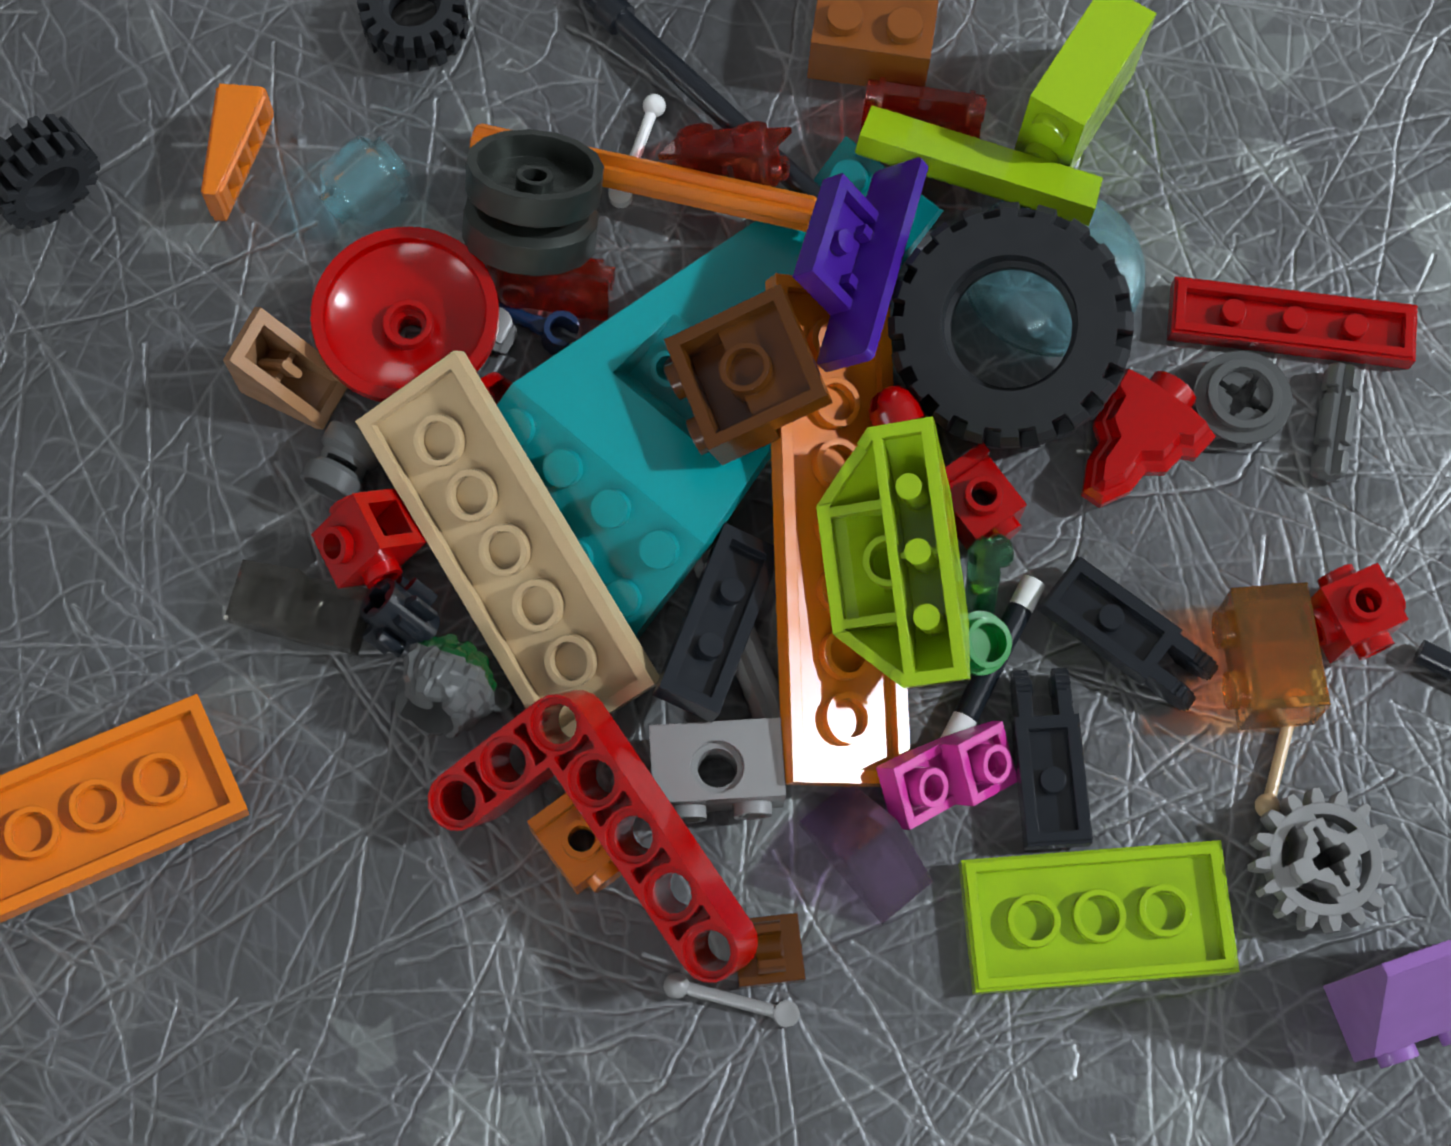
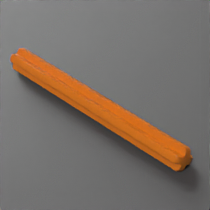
[469,123,817,232]

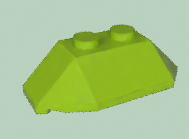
[816,417,970,689]

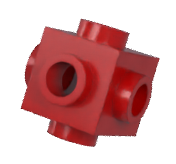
[311,488,427,589]
[1301,563,1409,664]

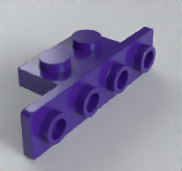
[792,157,928,372]

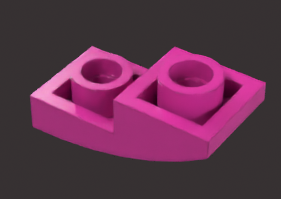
[876,721,1017,830]

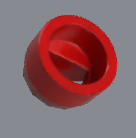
[868,386,925,426]

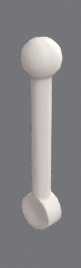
[608,94,666,208]

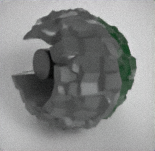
[395,634,497,738]

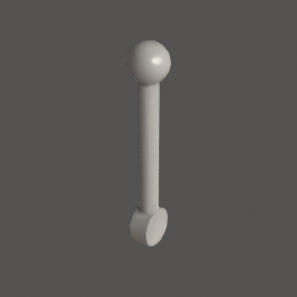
[663,972,800,1028]

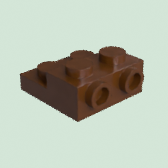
[664,284,833,466]

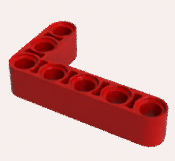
[427,690,758,983]

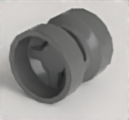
[299,421,380,502]

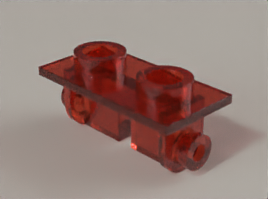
[860,77,987,139]
[658,121,792,187]
[486,258,616,321]

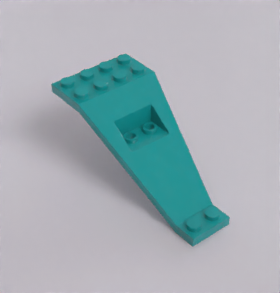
[497,136,943,639]

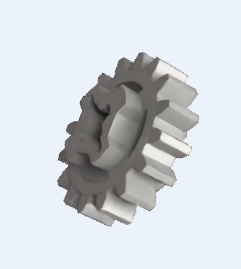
[1247,788,1397,934]

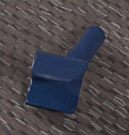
[499,301,580,355]

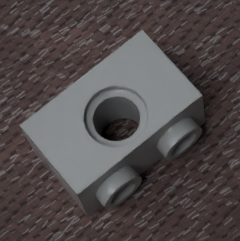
[649,717,786,824]

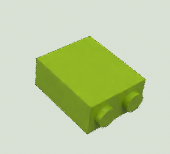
[1014,0,1157,168]

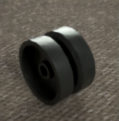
[462,129,604,276]

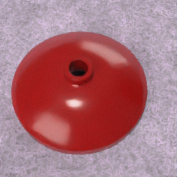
[310,226,500,402]

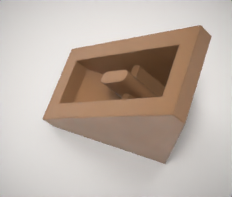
[223,307,347,430]

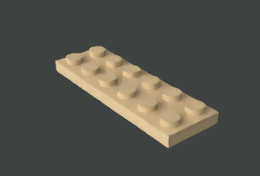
[355,351,660,738]

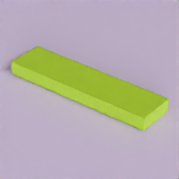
[855,105,1103,226]

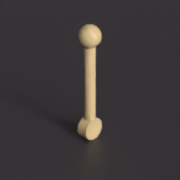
[1255,691,1307,817]

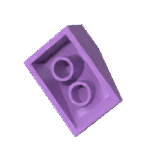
[1323,939,1451,1069]

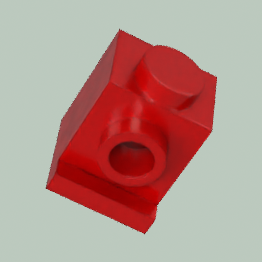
[945,443,1027,554]

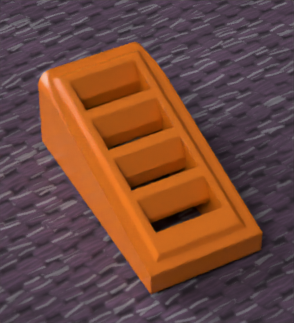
[201,83,274,221]

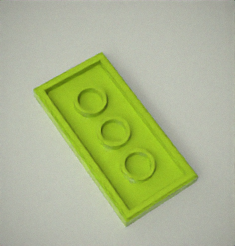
[958,840,1240,995]

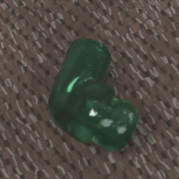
[965,533,1014,614]

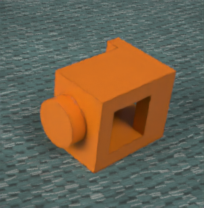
[527,793,621,895]

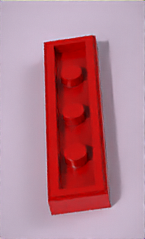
[1167,276,1418,369]

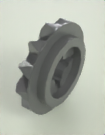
[1193,351,1293,448]

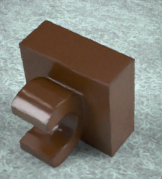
[737,913,806,990]

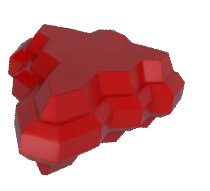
[1081,369,1216,508]

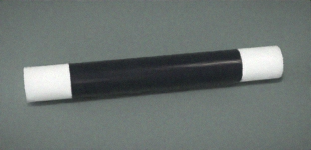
[940,575,1045,738]

